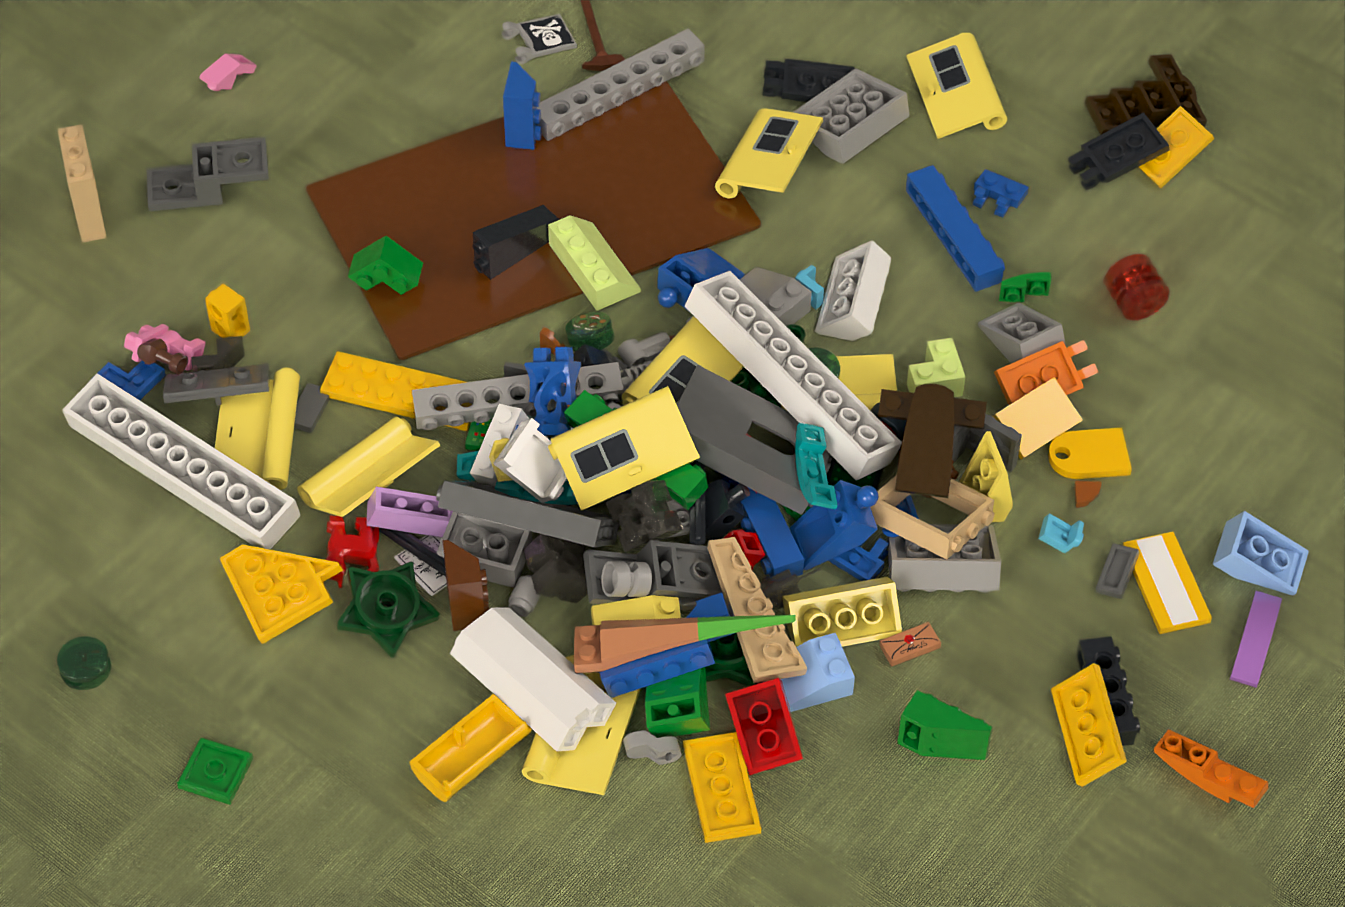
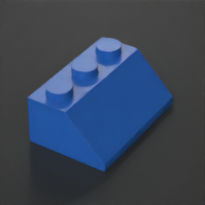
[503,61,542,150]

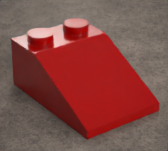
[725,678,803,775]

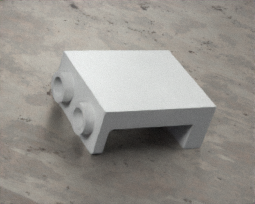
[493,418,567,503]

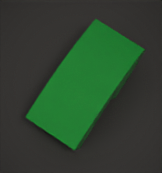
[999,272,1051,302]

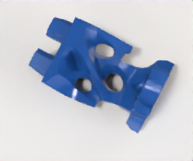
[515,347,581,436]

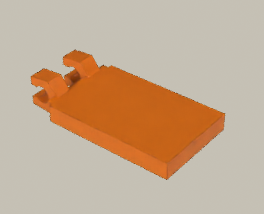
[994,340,1099,405]

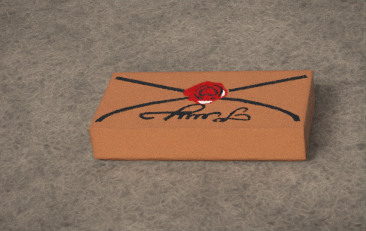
[879,622,941,667]

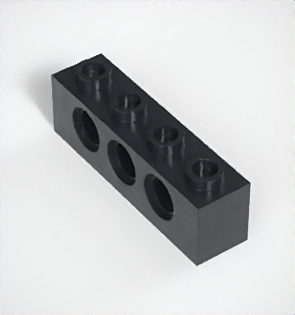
[1076,636,1140,746]

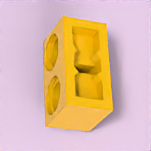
[205,283,251,346]

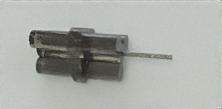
[760,568,820,609]

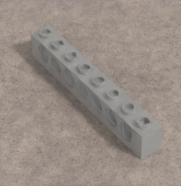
[537,29,705,141]
[412,362,623,430]

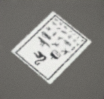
[393,535,447,596]

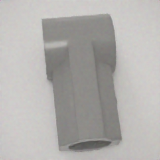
[618,332,670,367]

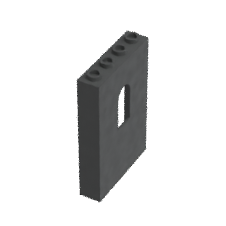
[677,365,833,515]
[436,481,621,547]

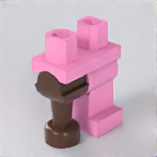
[124,324,206,375]

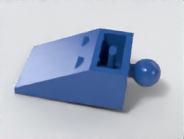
[657,248,745,313]
[790,480,878,570]

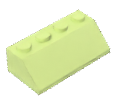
[548,215,641,311]

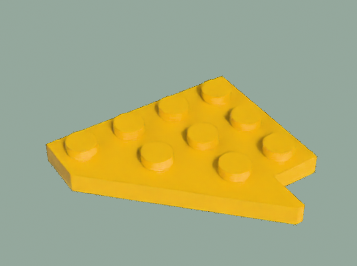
[219,544,343,644]

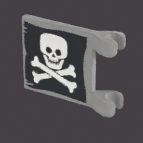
[502,14,577,64]

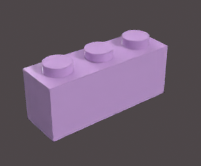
[367,487,453,537]

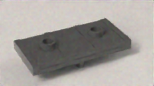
[163,363,270,406]

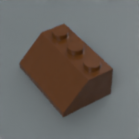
[442,540,489,631]

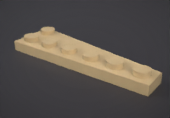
[707,537,807,683]

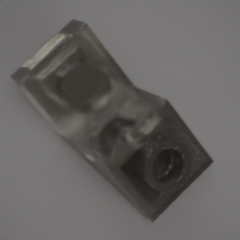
[191,336,245,372]

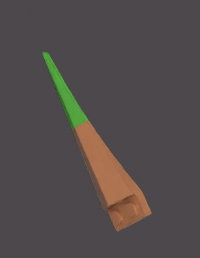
[574,614,796,673]

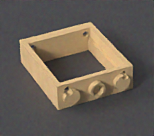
[58,125,107,243]
[870,475,995,560]

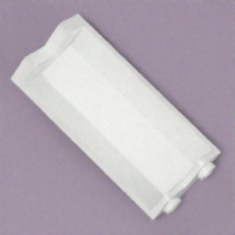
[450,607,616,752]

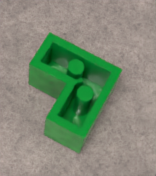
[348,236,423,295]

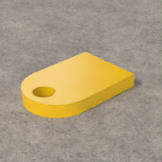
[1048,427,1132,479]

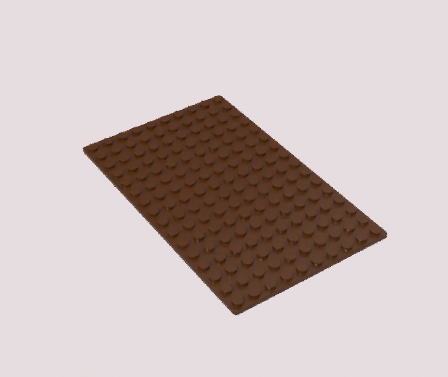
[306,81,761,360]

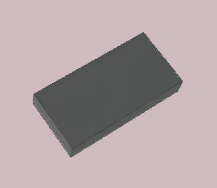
[294,383,330,433]
[1095,543,1139,599]

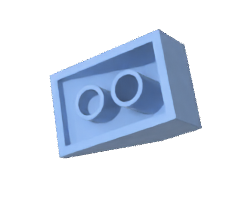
[1213,511,1309,596]
[761,632,855,712]

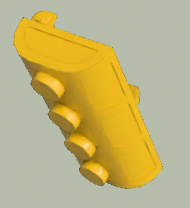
[409,694,532,802]

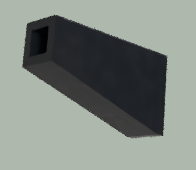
[472,205,559,280]

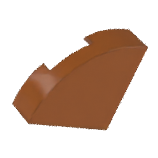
[540,327,565,355]
[1074,481,1101,508]

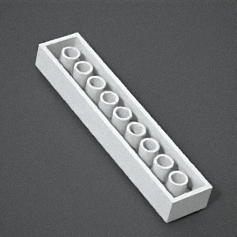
[685,271,902,480]
[62,374,301,550]

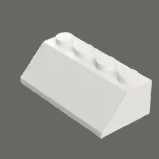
[815,240,891,341]

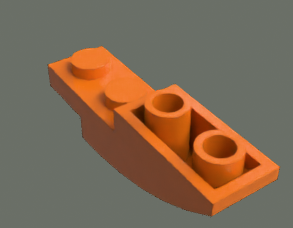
[1154,729,1268,808]

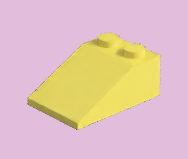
[959,431,1013,522]
[591,595,681,625]

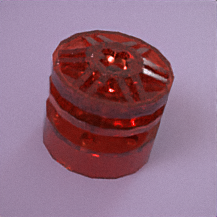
[1103,254,1170,321]

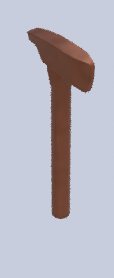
[580,0,625,71]

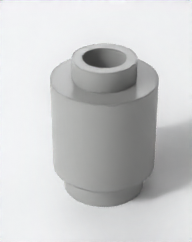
[508,575,544,617]

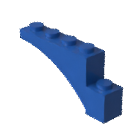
[600,593,734,698]

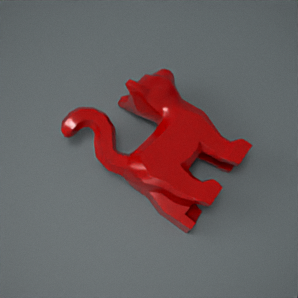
[325,516,380,588]

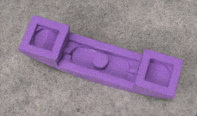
[1230,591,1282,688]

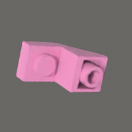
[199,54,257,91]

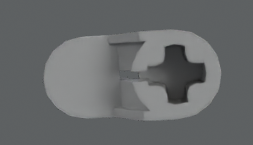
[623,730,681,765]

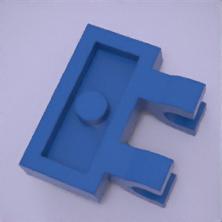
[972,169,1029,218]
[828,538,889,581]

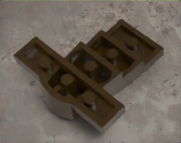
[1084,54,1207,135]
[878,384,987,498]

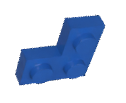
[91,361,166,400]

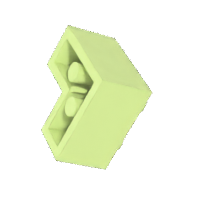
[907,338,966,397]

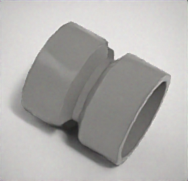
[601,561,652,597]

